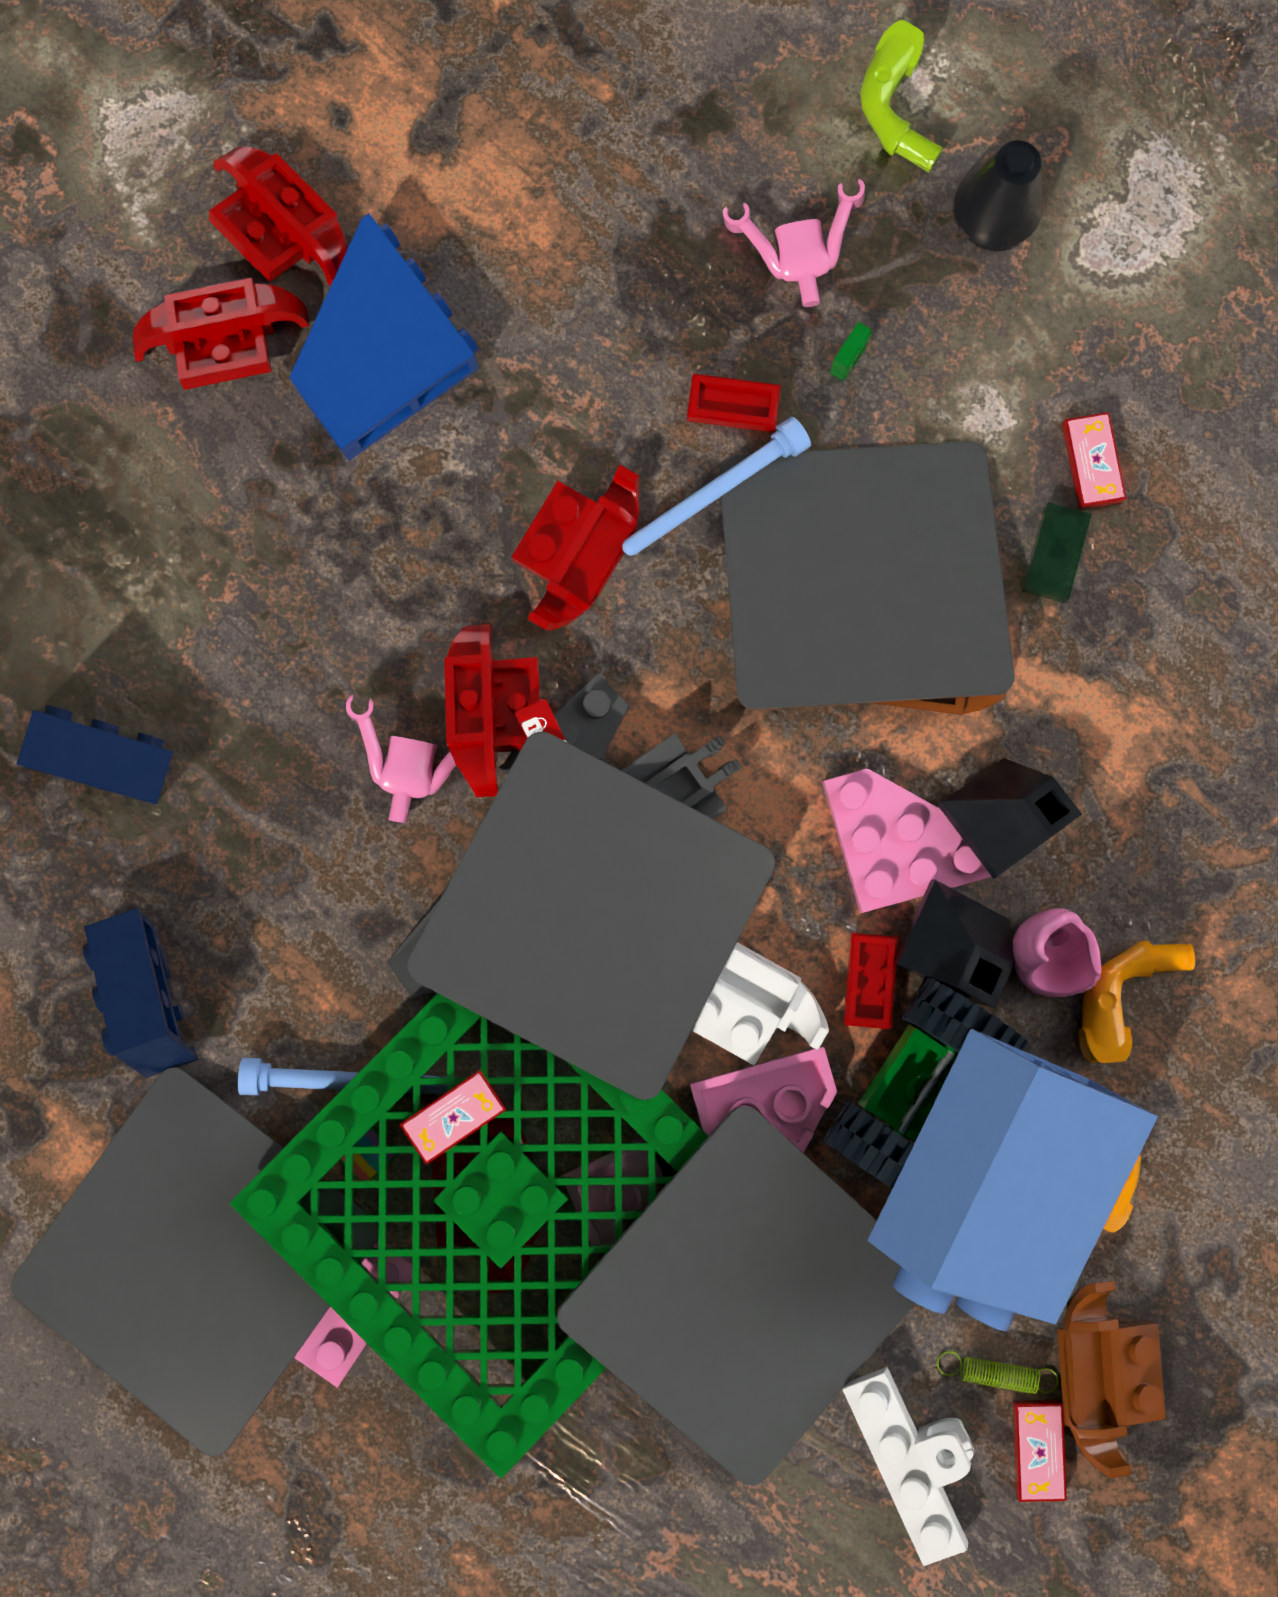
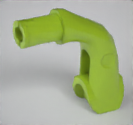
[860,19,943,173]

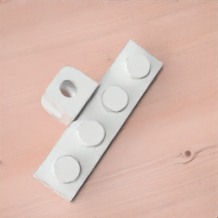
[842,1367,974,1566]

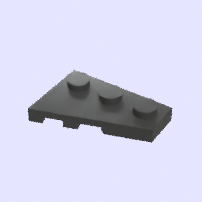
[499,673,630,775]

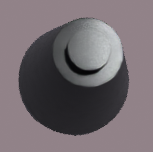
[953,140,1043,251]

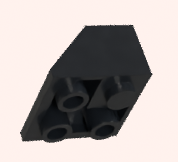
[938,758,1082,879]
[894,879,1014,1008]

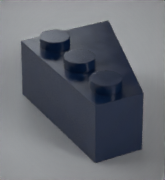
[16,705,173,805]
[83,908,199,1078]

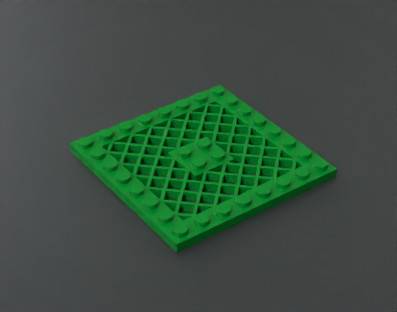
[229,993,708,1479]

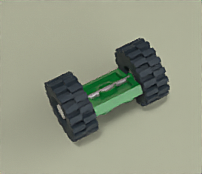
[823,978,1029,1189]

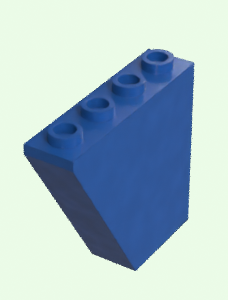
[289,213,479,461]

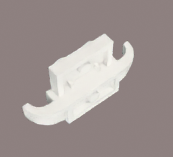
[692,942,829,1065]

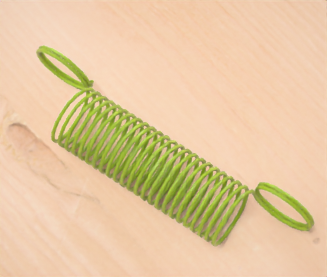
[937,1351,1058,1394]

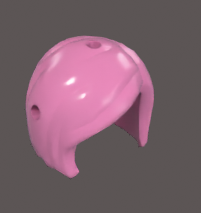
[1012,908,1101,998]

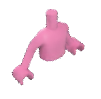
[723,179,865,307]
[346,695,456,824]

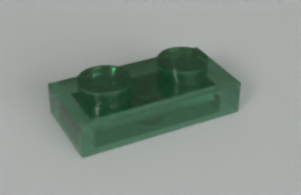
[1022,502,1092,603]

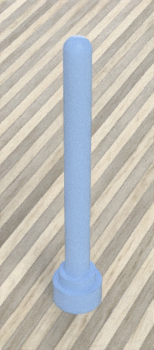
[622,416,811,556]
[238,1057,458,1096]

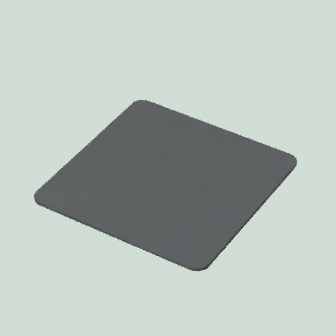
[719,442,1015,710]
[407,732,775,1100]
[11,1067,379,1457]
[557,1106,915,1485]

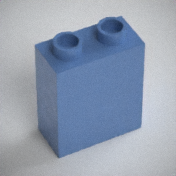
[867,1029,1158,1331]

